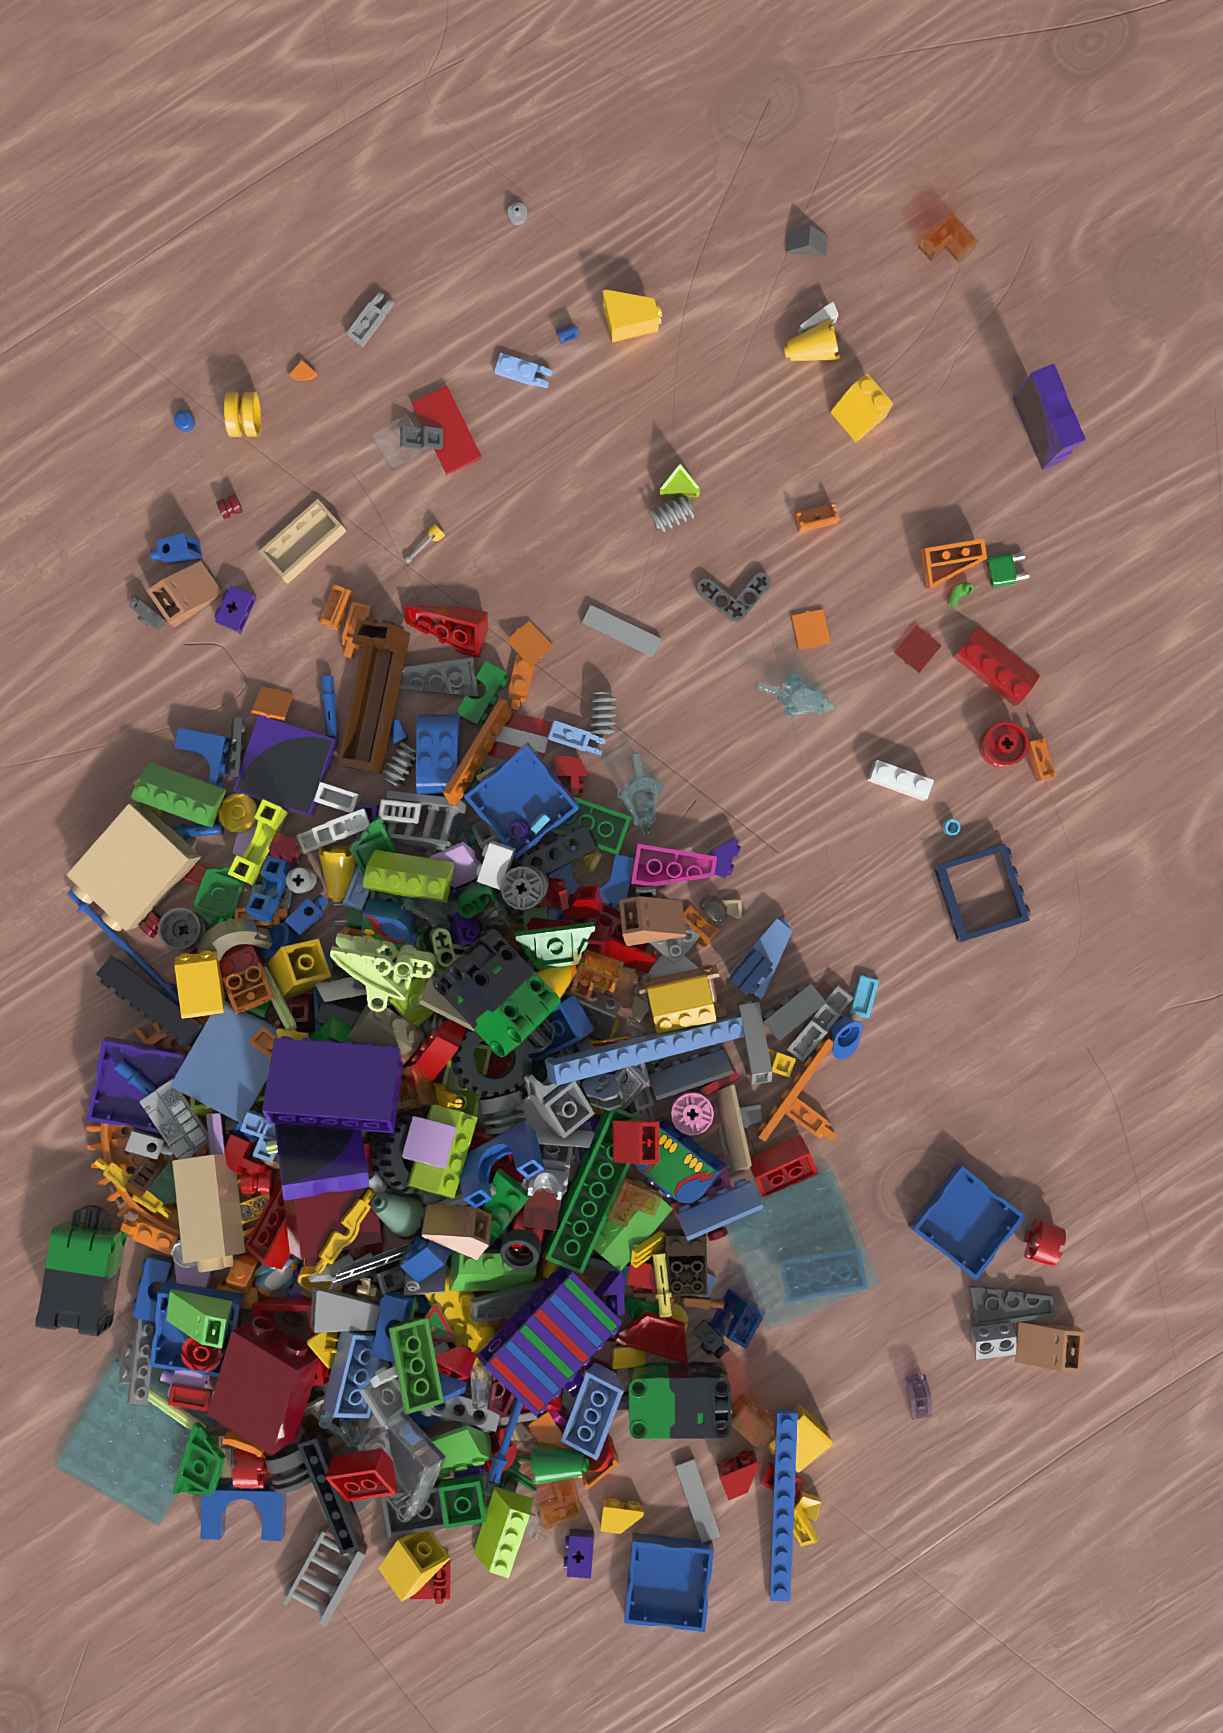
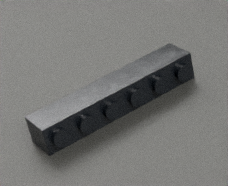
[96,955,204,1047]
[297,1428,365,1555]

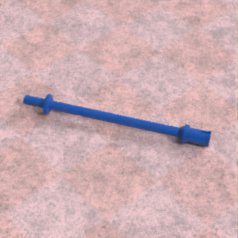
[67,890,180,1006]
[487,1398,523,1483]

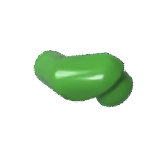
[947,582,974,607]

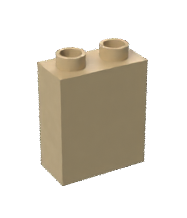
[66,802,202,931]
[172,1154,245,1273]

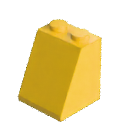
[603,290,662,343]
[830,373,893,443]
[267,939,331,999]
[175,950,224,1019]
[767,1404,834,1473]
[378,1531,450,1602]

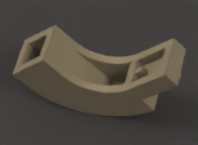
[197,918,272,961]

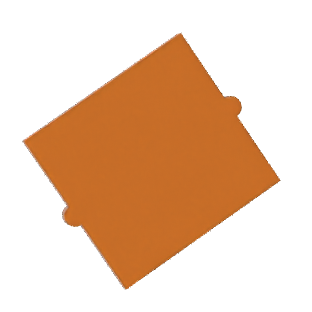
[791,609,831,650]
[506,621,553,666]
[252,686,293,721]

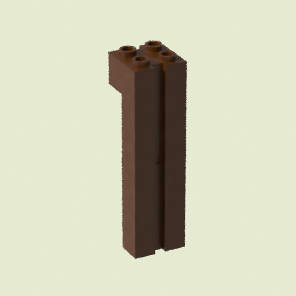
[337,617,411,774]

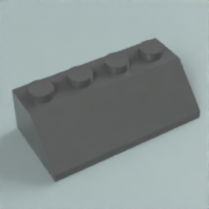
[648,1046,734,1100]

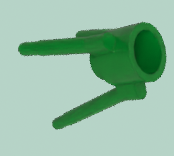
[503,1455,536,1493]

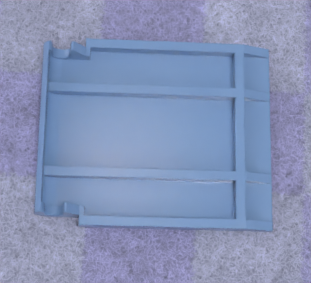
[170,1001,278,1124]

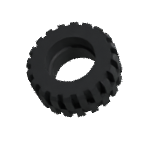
[451,1027,533,1097]
[371,1113,428,1194]

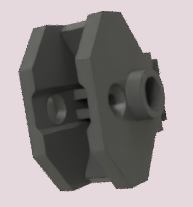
[582,1068,626,1111]

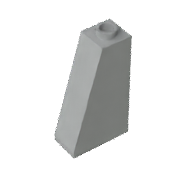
[739,1001,772,1085]
[310,1286,381,1333]

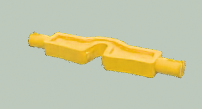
[412,1082,462,1108]
[94,1157,172,1219]
[313,1189,375,1274]

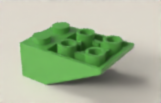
[166,1289,232,1348]

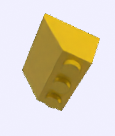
[647,975,716,1034]

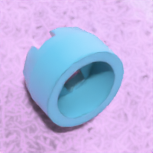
[942,819,960,835]

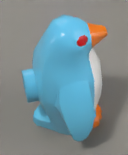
[254,1254,301,1297]

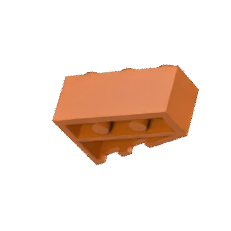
[920,539,987,589]

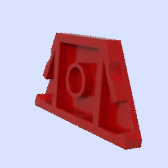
[614,1311,688,1364]

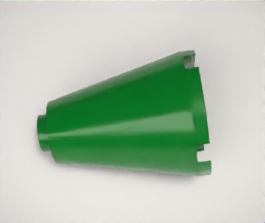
[531,1442,589,1485]

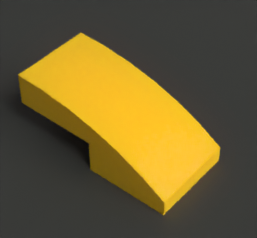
[768,1049,796,1078]
[610,1346,646,1369]

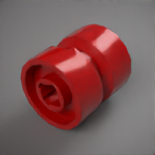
[241,1168,274,1195]

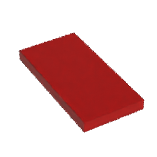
[412,386,482,475]

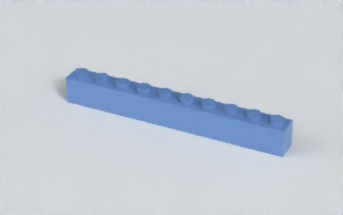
[546,1013,744,1086]

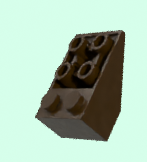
[665,1229,708,1296]
[301,1383,352,1439]

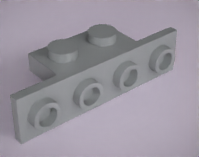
[119,1319,156,1405]

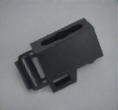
[693,1319,729,1359]

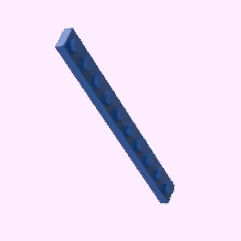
[769,1409,798,1601]

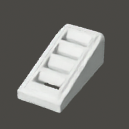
[798,302,839,334]
[378,799,421,824]

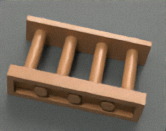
[638,965,727,1033]

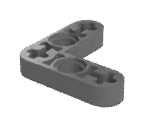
[697,573,771,623]

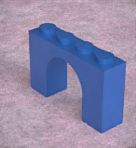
[174,728,231,788]
[549,845,635,909]
[459,1121,545,1208]
[200,1481,287,1541]

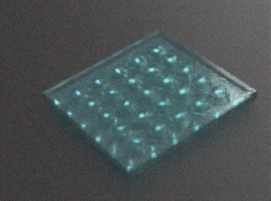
[725,1170,882,1331]
[54,1358,218,1526]

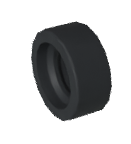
[500,1229,541,1270]

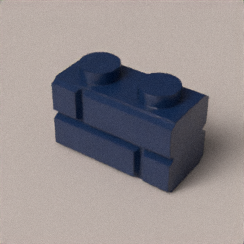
[728,948,773,995]

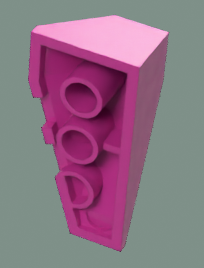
[631,844,717,887]

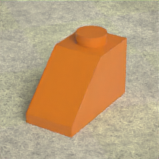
[226,1250,262,1294]
[527,1411,570,1448]

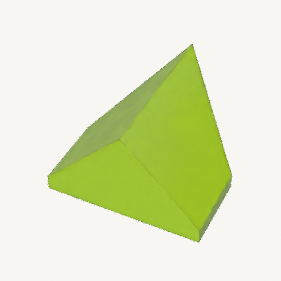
[659,464,700,498]

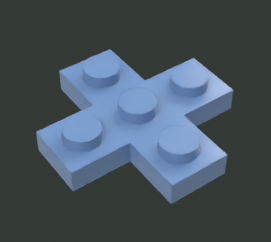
[240,1110,277,1162]

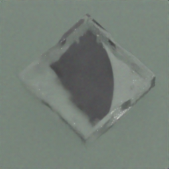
[358,1410,446,1521]

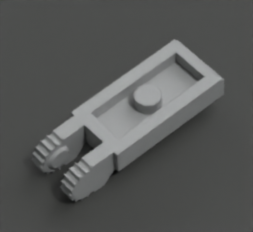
[346,292,394,347]

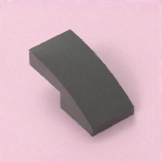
[400,426,443,450]

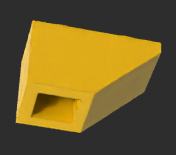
[600,1498,644,1534]

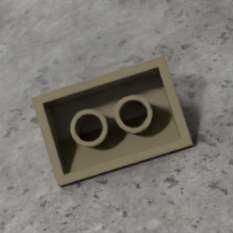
[419,970,474,1031]
[347,1000,425,1065]

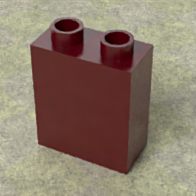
[278,1141,382,1267]
[207,1317,320,1455]

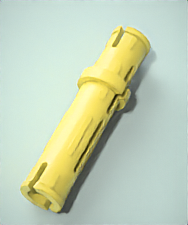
[652,1253,672,1317]

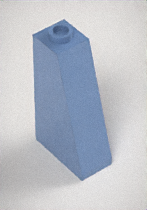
[729,918,792,999]

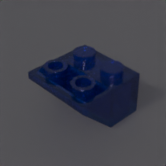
[709,1288,766,1349]

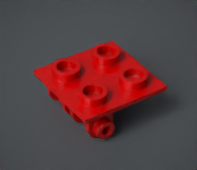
[410,1559,450,1604]

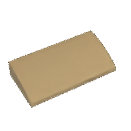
[258,499,347,584]
[716,1085,752,1172]

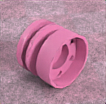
[670,1089,714,1135]

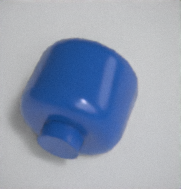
[174,410,195,432]

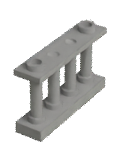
[386,791,467,852]
[283,1524,368,1627]

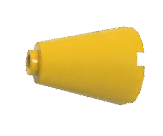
[784,319,840,361]
[319,846,357,902]
[536,965,577,998]

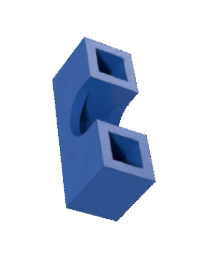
[245,855,293,923]
[132,1254,175,1322]
[371,1291,415,1362]

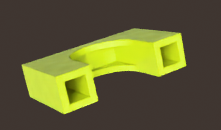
[228,799,288,886]

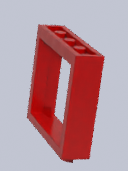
[252,1297,331,1385]

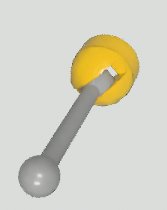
[404,523,445,563]

